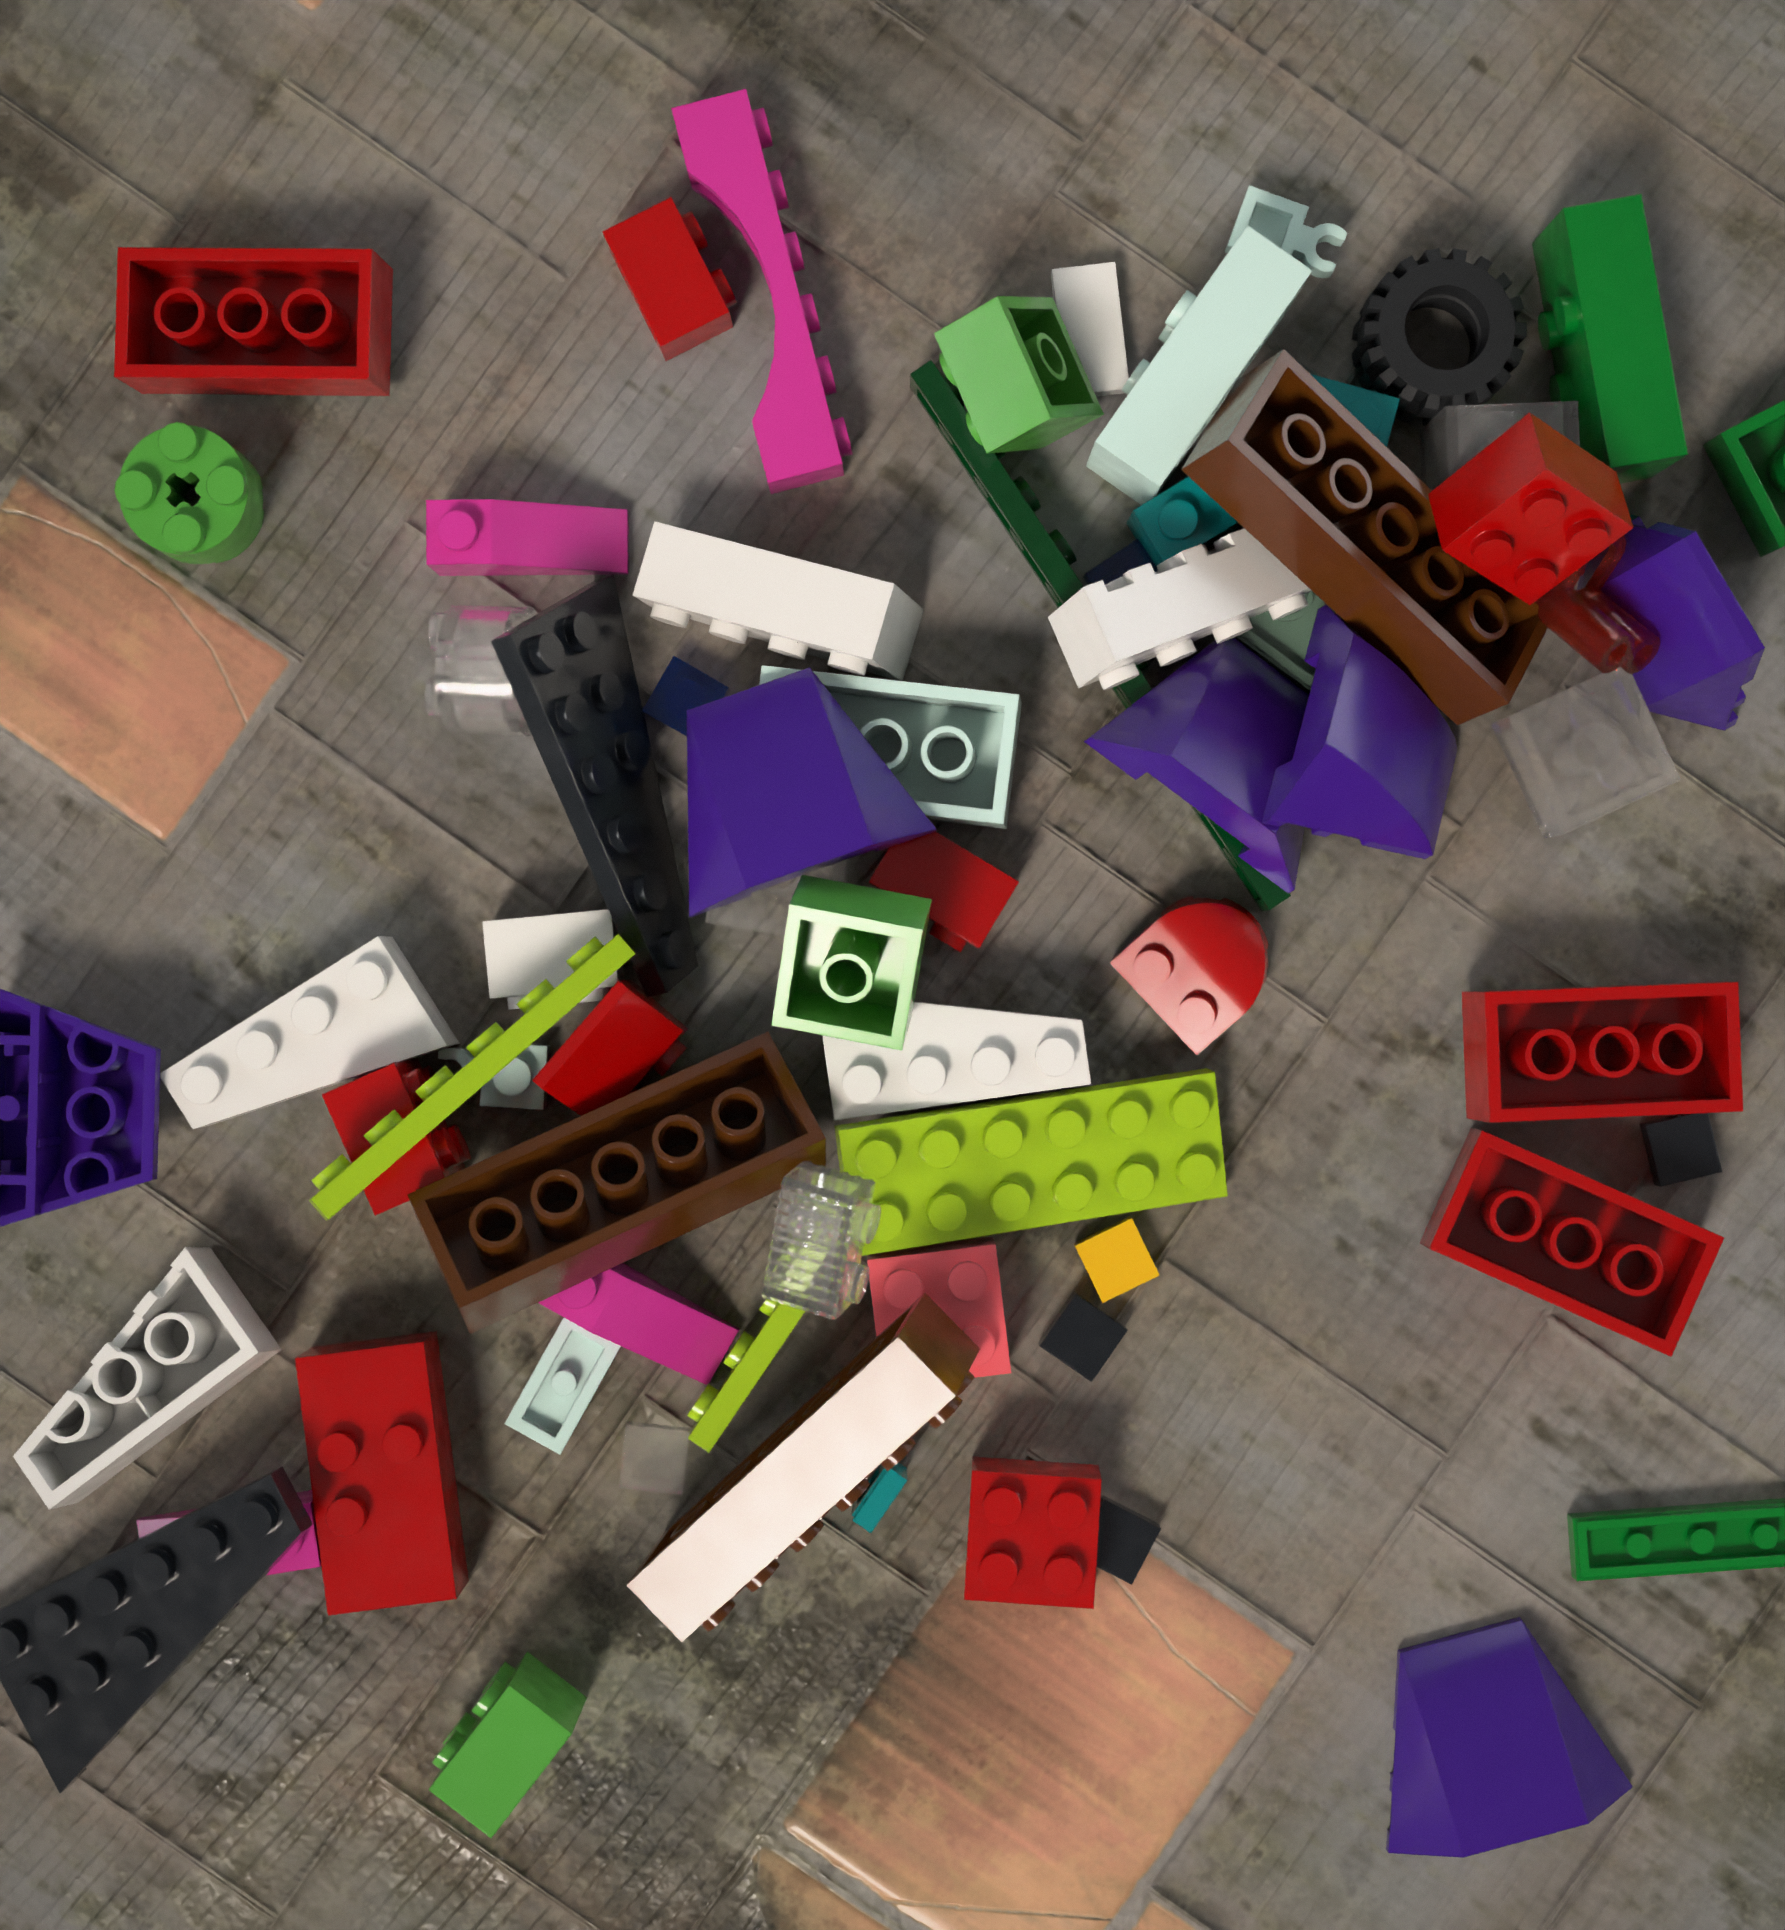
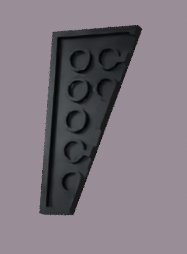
[0,1466,313,1793]

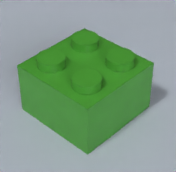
[934,296,1104,454]
[771,875,932,1051]
[429,1651,587,1838]

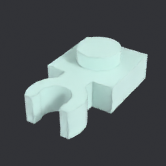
[1225,185,1347,278]
[438,1044,551,1110]

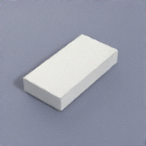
[1051,262,1129,397]

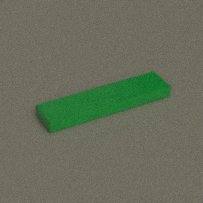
[1567,1498,1785,1581]

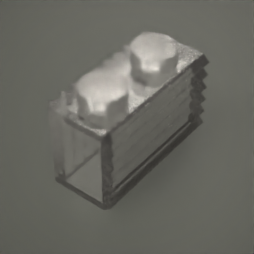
[761,1161,881,1320]

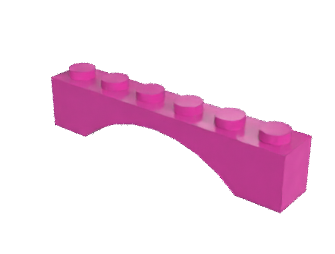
[671,89,853,494]

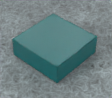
[852,1463,908,1533]

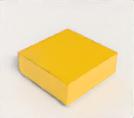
[1074,1216,1160,1303]

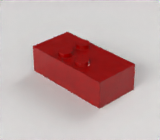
[114,247,393,396]
[1462,982,1743,1123]
[1420,1128,1724,1357]
[295,1331,469,1616]

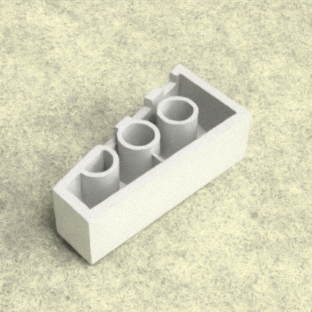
[632,521,924,681]
[1048,528,1312,690]
[160,936,460,1129]
[822,1002,1091,1120]
[13,1247,282,1510]

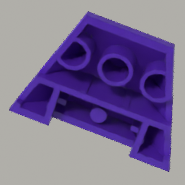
[1574,515,1765,731]
[1262,605,1457,859]
[1084,638,1309,893]
[687,667,937,918]
[0,989,161,1227]
[1386,1617,1633,1858]

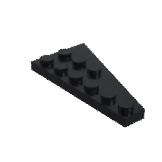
[491,574,698,997]

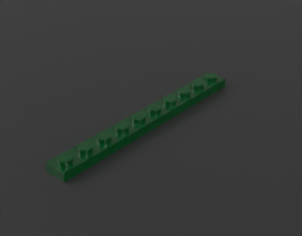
[910,360,1291,911]

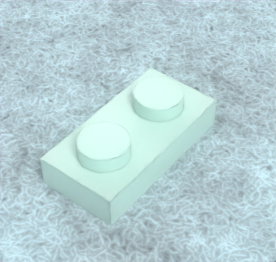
[504,1318,621,1455]

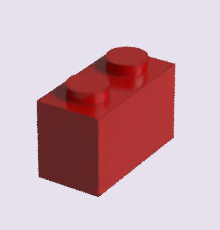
[602,197,737,361]
[869,831,1019,953]

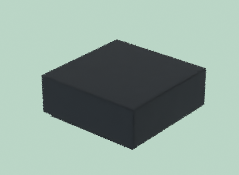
[1640,1113,1722,1187]
[1038,1291,1128,1382]
[1096,1495,1161,1585]

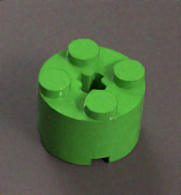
[114,422,265,565]

